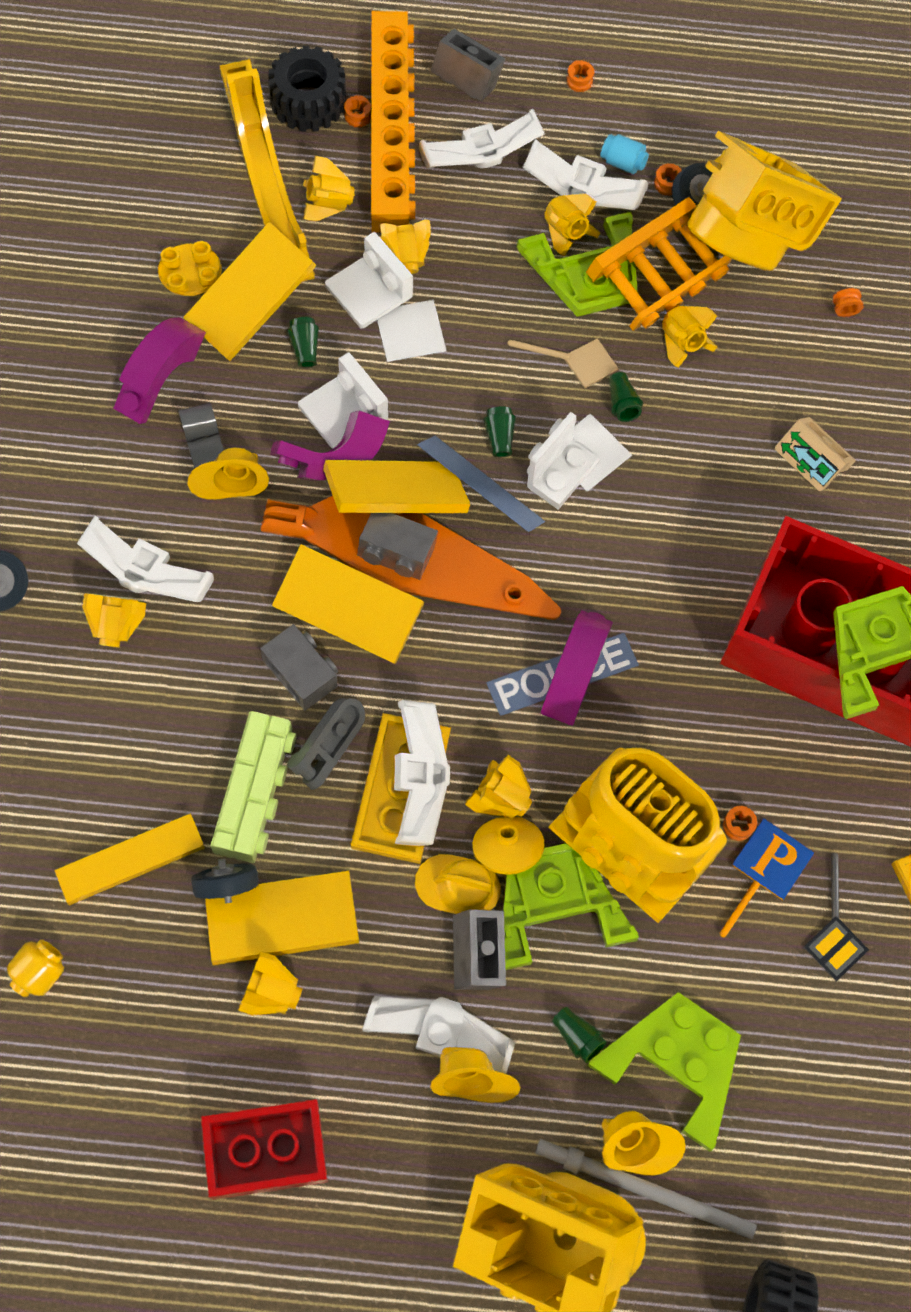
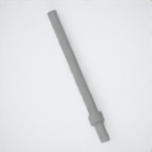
[535,1139,757,1239]

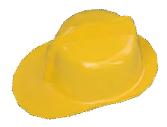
[187,447,269,499]
[415,854,501,914]
[430,1047,520,1103]
[602,1111,686,1176]

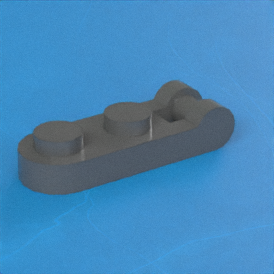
[287,698,365,790]

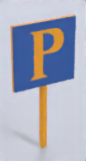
[720,818,814,937]

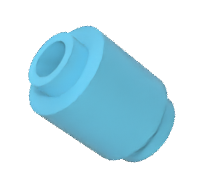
[601,134,649,174]

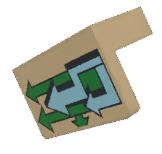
[775,417,856,491]

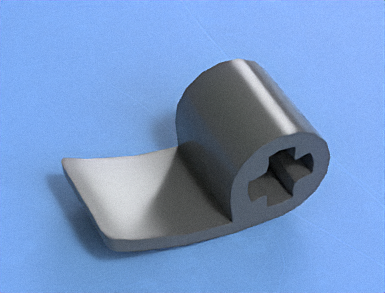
[178,402,224,468]

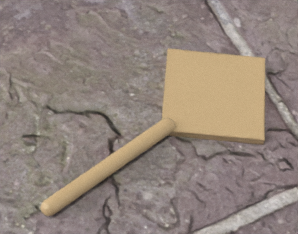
[508,338,619,389]

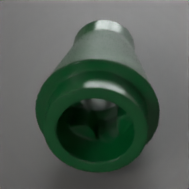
[287,317,319,368]
[609,372,643,422]
[483,406,516,458]
[552,1006,606,1063]

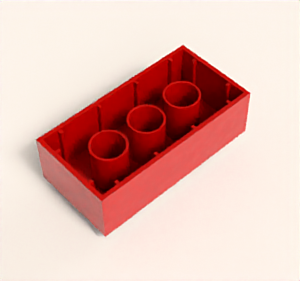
[719,516,911,747]

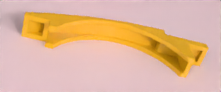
[220,59,315,282]

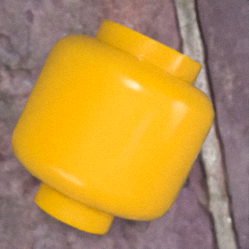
[7,939,64,997]

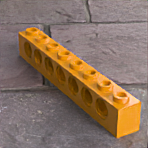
[371,11,415,233]

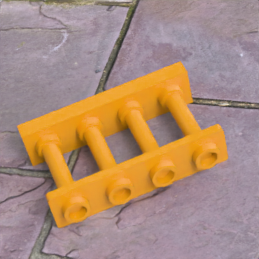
[586,197,732,331]

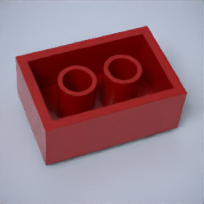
[201,1099,328,1200]

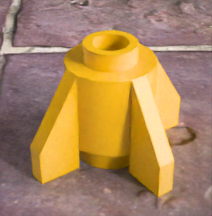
[303,155,355,222]
[545,194,600,256]
[380,219,431,274]
[662,306,717,368]
[82,593,147,648]
[465,755,532,819]
[238,951,303,1015]

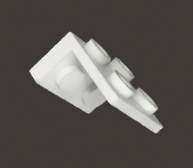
[325,231,413,329]
[298,352,388,449]
[527,412,599,510]

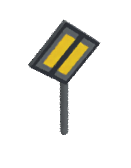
[803,853,869,981]

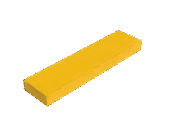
[54,813,205,906]

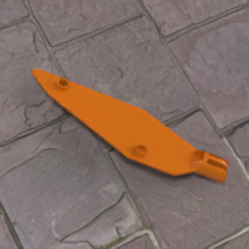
[261,496,561,620]

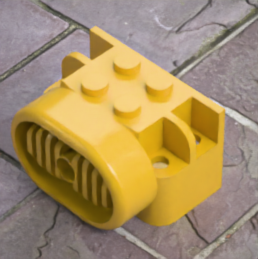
[688,131,842,271]
[548,748,727,923]
[453,1163,646,1312]

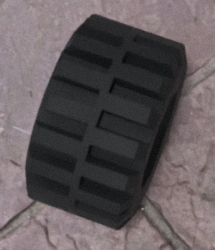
[268,45,346,132]
[742,1259,819,1312]

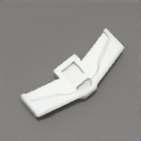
[419,109,545,169]
[523,139,648,210]
[77,516,214,602]
[394,700,450,846]
[363,996,515,1074]

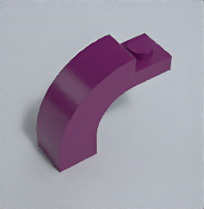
[113,317,206,424]
[270,411,390,481]
[540,610,613,726]

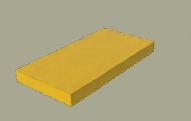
[183,221,317,361]
[323,460,470,513]
[272,544,425,664]
[351,713,451,864]
[205,871,359,965]

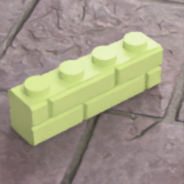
[210,711,296,863]

